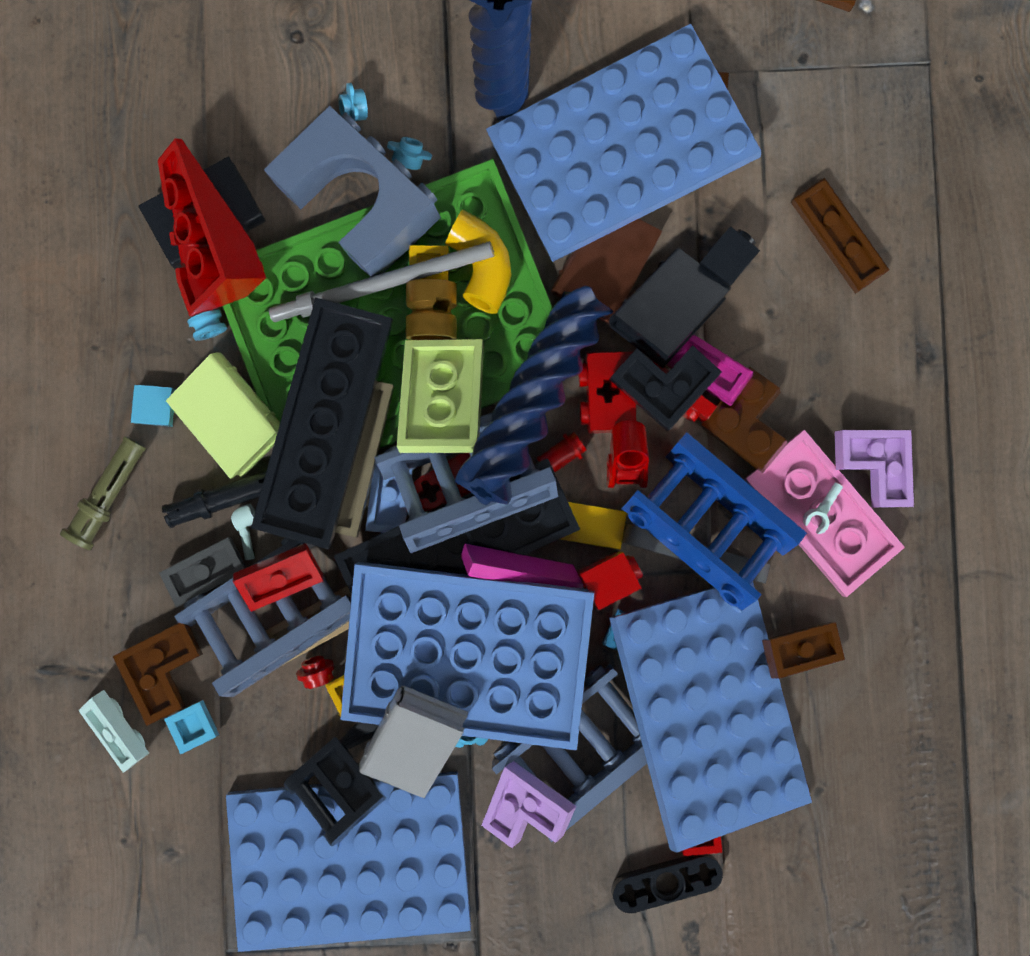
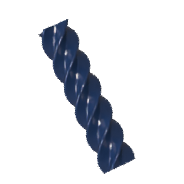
[468,0,532,121]
[455,286,613,505]

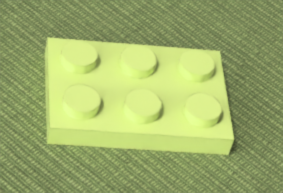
[397,339,484,453]

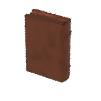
[551,219,662,325]

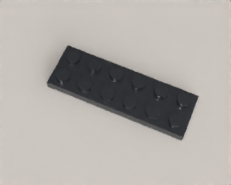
[251,297,394,549]
[334,458,580,595]

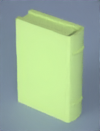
[166,352,280,479]

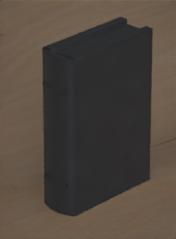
[138,156,266,269]
[609,248,731,368]

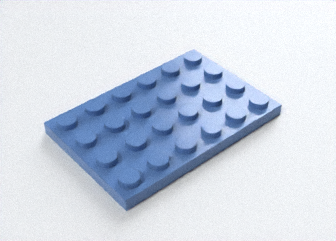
[486,24,761,262]
[341,562,595,750]
[609,582,812,853]
[226,772,471,952]

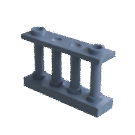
[374,411,558,553]
[174,538,351,698]
[492,664,647,842]

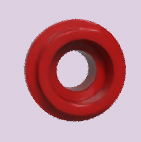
[296,656,335,689]

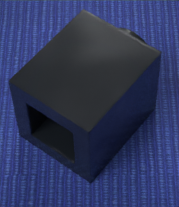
[700,226,760,286]

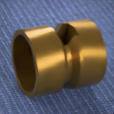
[406,279,457,340]

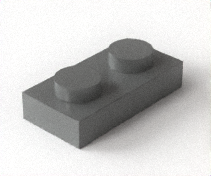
[159,537,247,607]

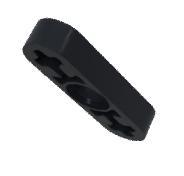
[611,854,723,914]

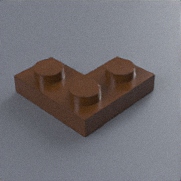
[701,366,787,473]
[113,623,203,726]

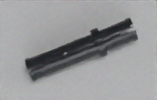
[162,470,267,528]

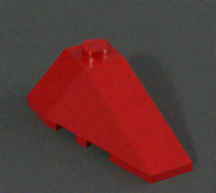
[158,138,266,316]

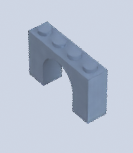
[264,106,441,277]

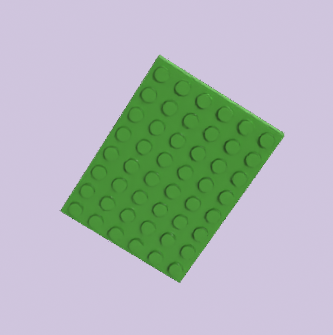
[223,159,553,449]

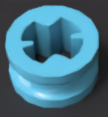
[187,310,227,341]

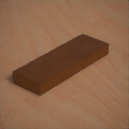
[791,178,890,294]

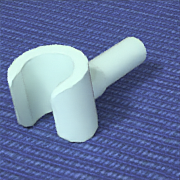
[803,482,843,534]
[231,504,255,560]

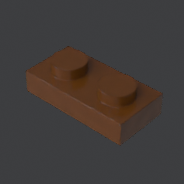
[762,622,845,679]

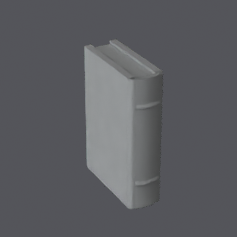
[359,686,468,798]

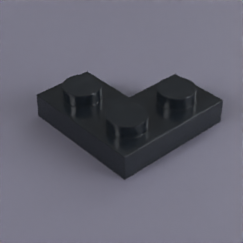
[609,346,722,432]

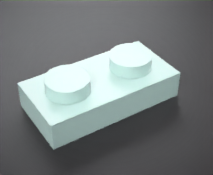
[78,690,149,773]

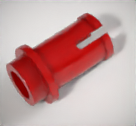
[536,432,587,472]

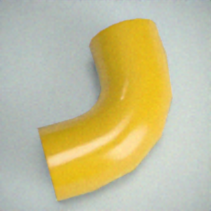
[445,209,512,314]

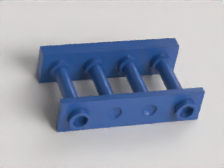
[622,432,807,611]

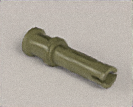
[60,436,146,550]

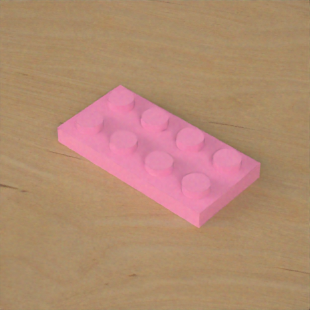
[744,430,905,597]

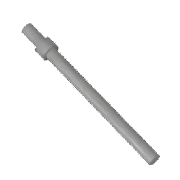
[269,241,495,322]

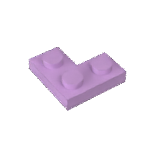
[835,430,914,508]
[481,761,576,848]

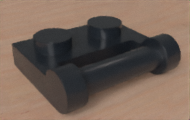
[284,736,386,846]

